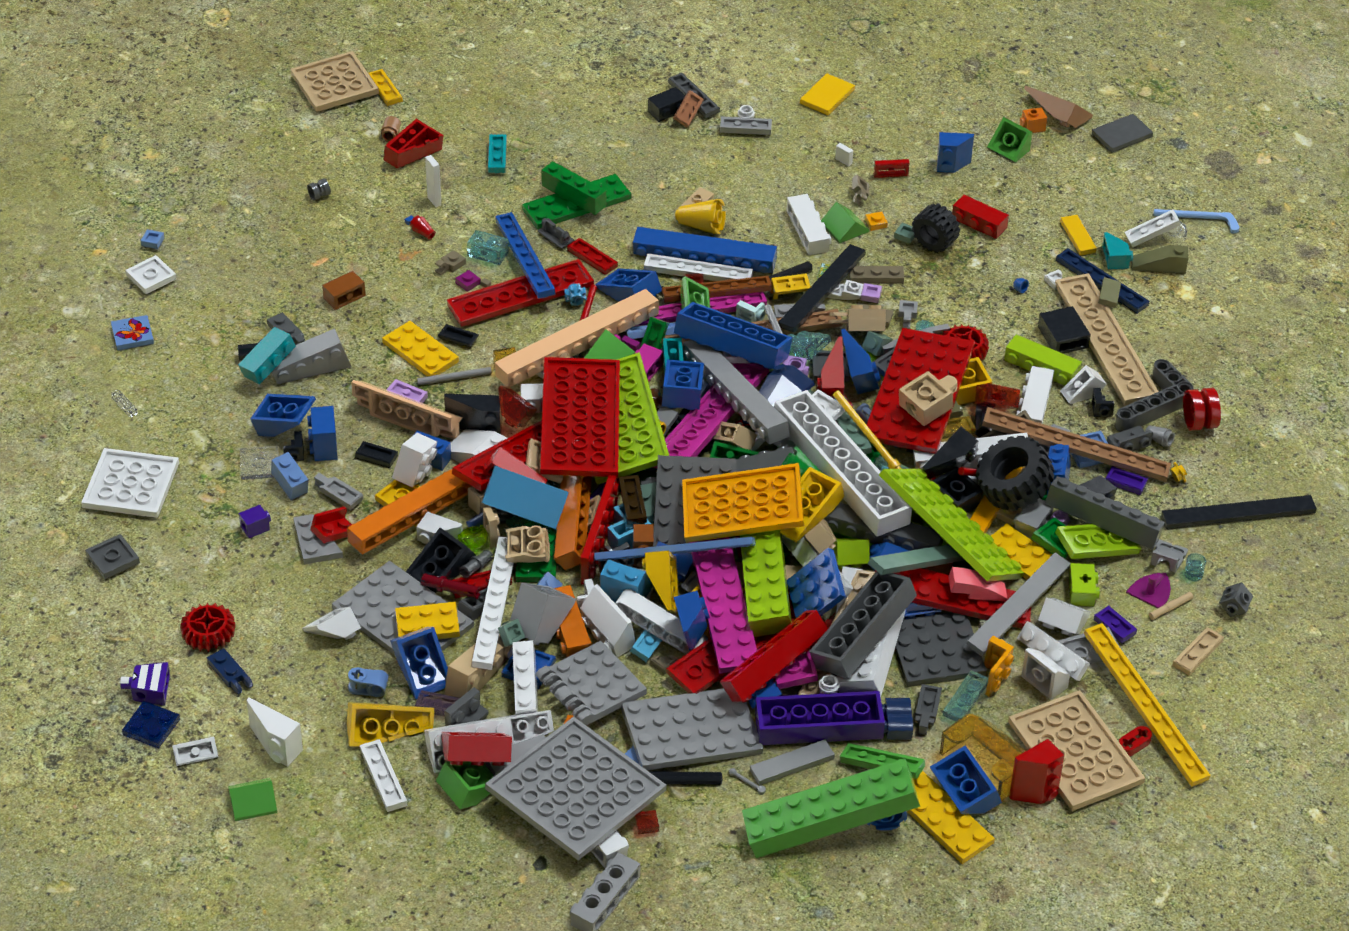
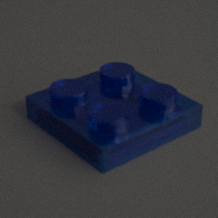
[122,701,180,749]

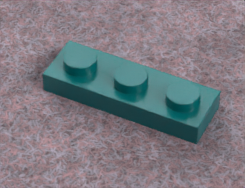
[488,134,507,173]

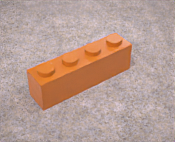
[554,585,591,658]

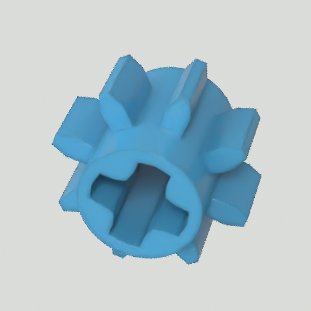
[564,283,587,306]

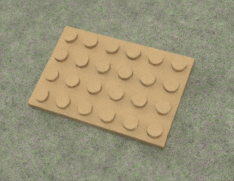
[1008,690,1145,811]

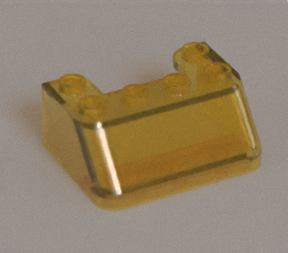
[940,714,1026,801]

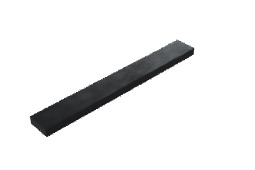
[778,244,866,333]
[1161,495,1317,529]

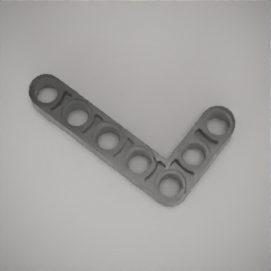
[1115,359,1194,432]

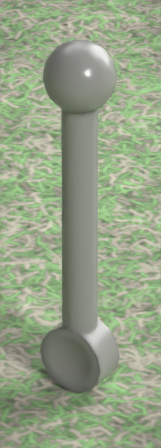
[729,768,766,795]

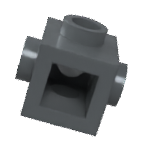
[1219,582,1253,617]

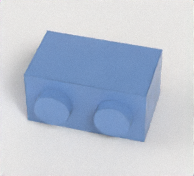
[271,452,309,500]

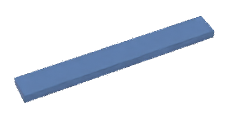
[594,537,756,561]

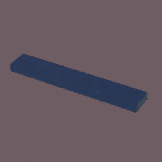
[1056,248,1150,314]

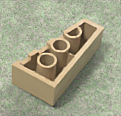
[444,633,513,703]

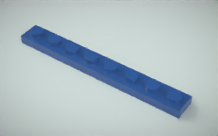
[495,212,556,299]

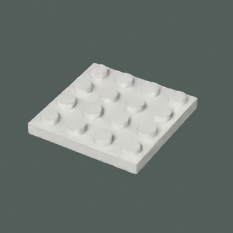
[81,448,179,518]

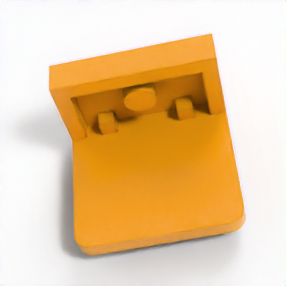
[984,636,1014,696]

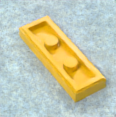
[368,69,403,106]
[1060,215,1097,256]

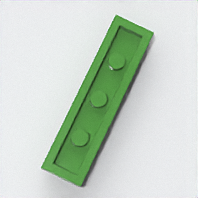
[840,743,925,779]

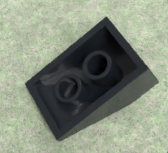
[444,394,502,434]
[922,426,979,479]
[406,528,476,593]

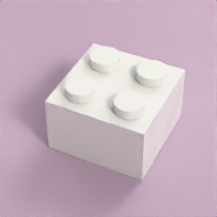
[392,433,437,487]

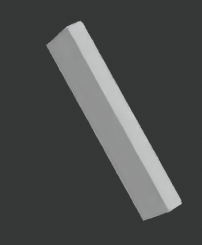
[750,740,835,785]

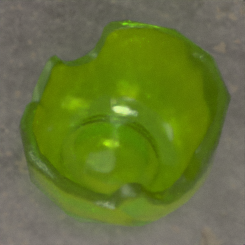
[457,525,487,550]

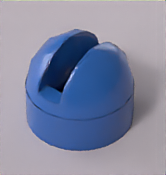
[1013,278,1029,293]

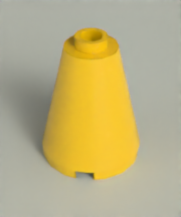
[675,199,726,234]

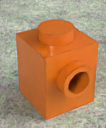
[1020,107,1047,133]

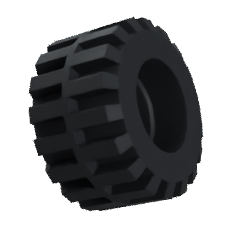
[912,204,960,253]

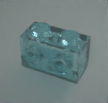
[467,230,509,265]

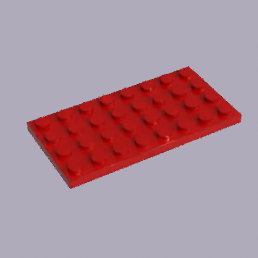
[867,328,975,454]
[540,357,620,477]

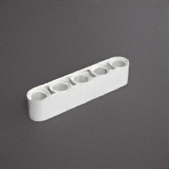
[615,589,708,654]

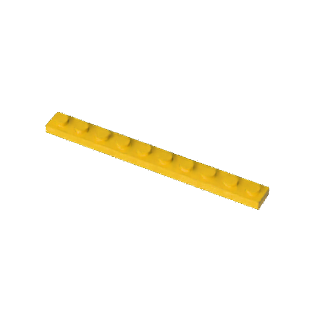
[1084,623,1210,787]

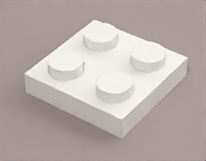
[125,255,176,294]

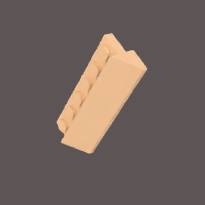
[351,380,462,440]

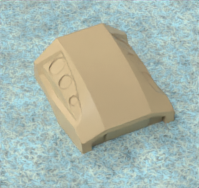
[505,526,550,563]

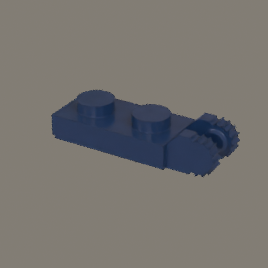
[207,648,253,694]

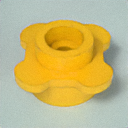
[1170,462,1187,483]

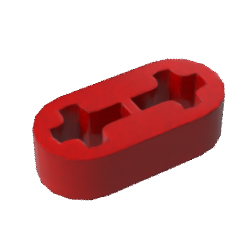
[1119,726,1152,756]

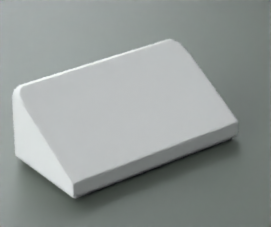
[172,737,218,766]

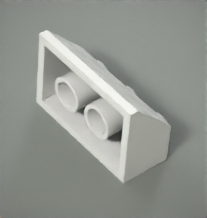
[580,584,635,658]

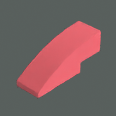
[948,567,1008,601]

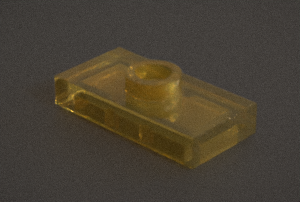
[943,416,976,439]

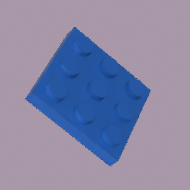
[787,548,846,618]

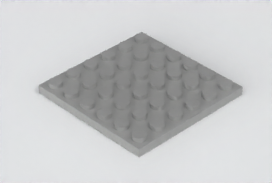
[485,717,667,860]

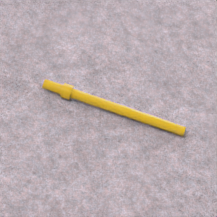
[833,390,902,469]

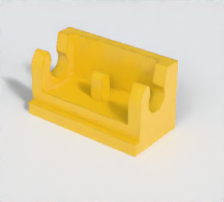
[771,273,810,300]

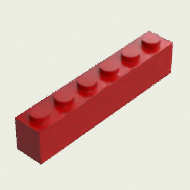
[720,610,828,703]

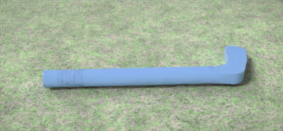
[1153,209,1239,234]

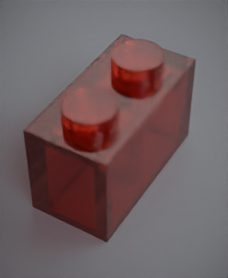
[975,383,1020,409]

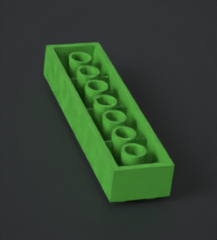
[742,759,920,858]

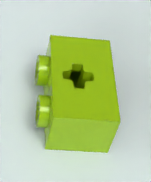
[1068,563,1100,607]

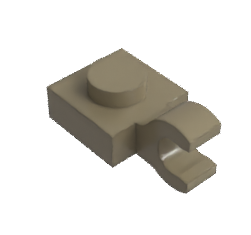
[852,174,870,206]
[435,250,466,275]

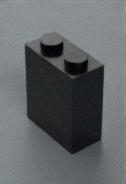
[1038,306,1091,354]

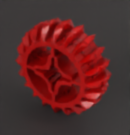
[942,324,989,360]
[180,602,236,652]

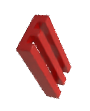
[873,159,910,178]

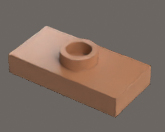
[673,90,704,128]

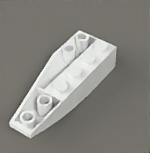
[424,710,554,773]

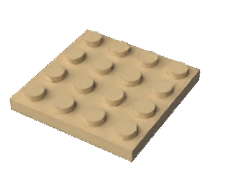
[290,51,379,112]

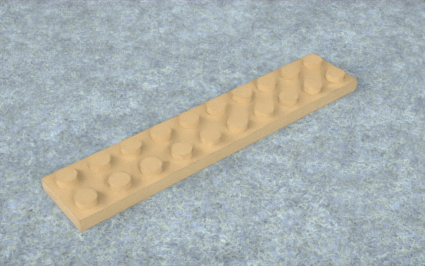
[1055,273,1159,406]

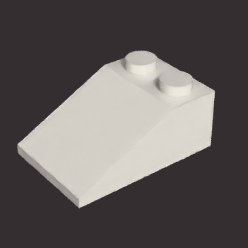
[451,429,507,463]
[247,698,303,767]

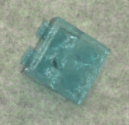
[787,331,832,360]

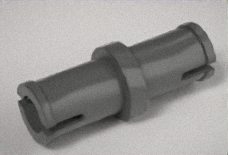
[459,549,493,578]

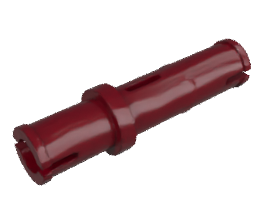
[421,573,481,599]

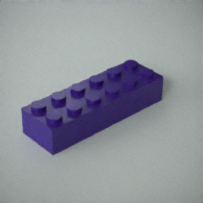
[755,691,885,745]

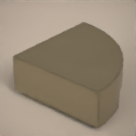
[650,655,679,675]

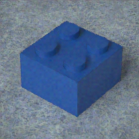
[307,406,338,461]

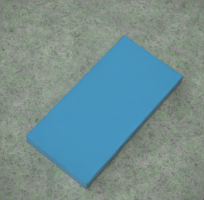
[481,466,569,529]

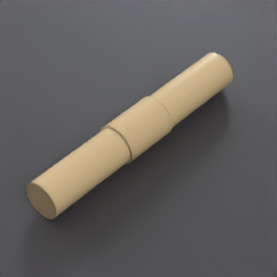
[1149,592,1193,620]

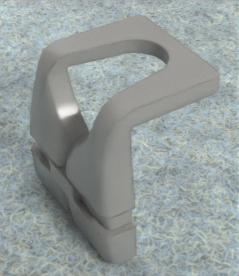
[1151,540,1188,573]

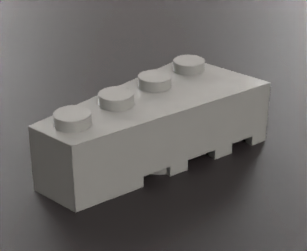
[272,328,352,384]

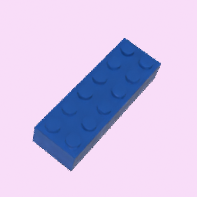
[674,302,793,369]

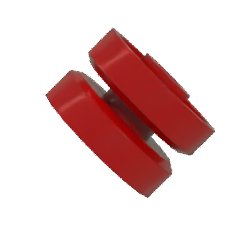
[1183,387,1221,431]

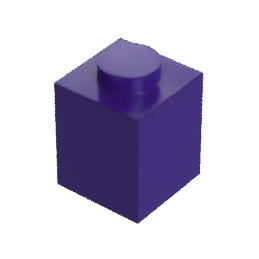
[239,505,271,538]

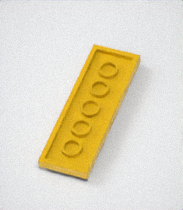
[907,770,995,864]

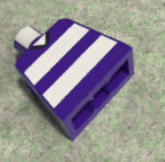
[120,662,170,706]

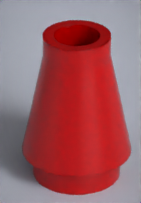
[410,215,436,240]

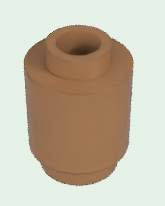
[381,116,401,141]

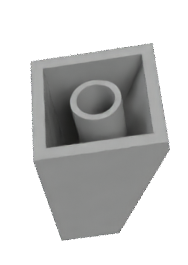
[510,583,576,645]

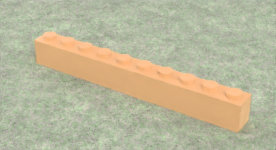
[495,289,659,388]

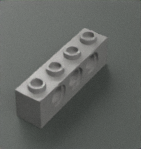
[569,852,640,931]

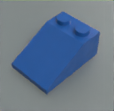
[595,268,662,302]
[841,329,881,394]
[662,360,704,410]
[250,394,316,437]
[390,627,448,699]

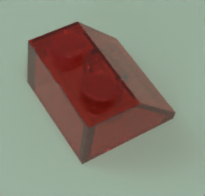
[498,385,538,428]

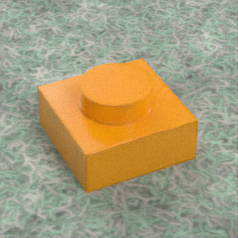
[865,212,888,231]

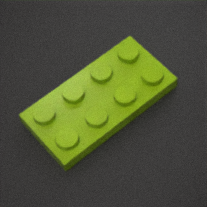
[1055,524,1142,559]

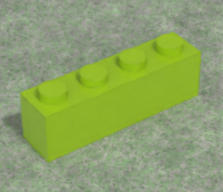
[1004,334,1082,386]

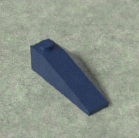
[742,364,815,424]

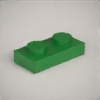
[640,317,669,350]

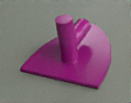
[1126,573,1171,608]

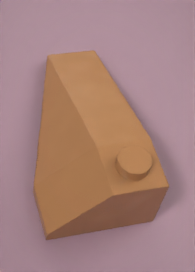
[1024,85,1093,128]

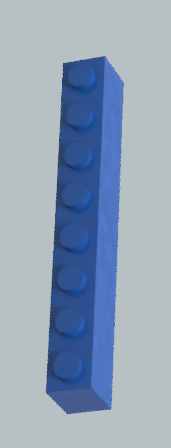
[633,227,777,274]

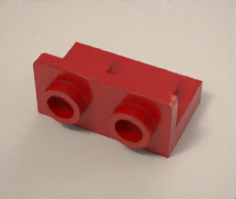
[310,506,352,543]

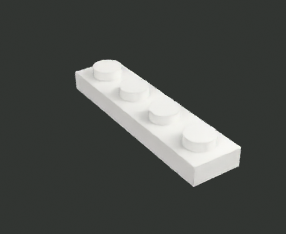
[1017,621,1090,681]
[360,739,407,812]

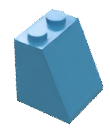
[600,560,653,603]

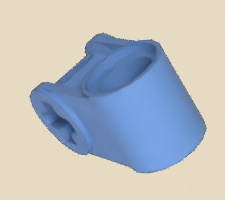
[348,667,389,697]

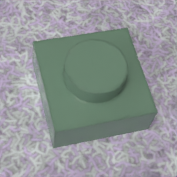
[894,223,915,244]

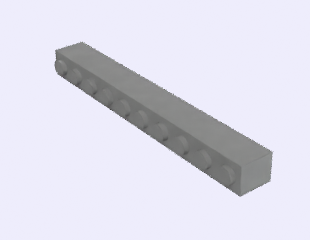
[683,340,790,444]

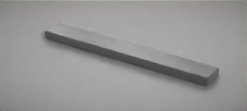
[966,552,1070,656]

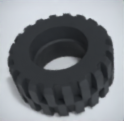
[976,436,1054,511]

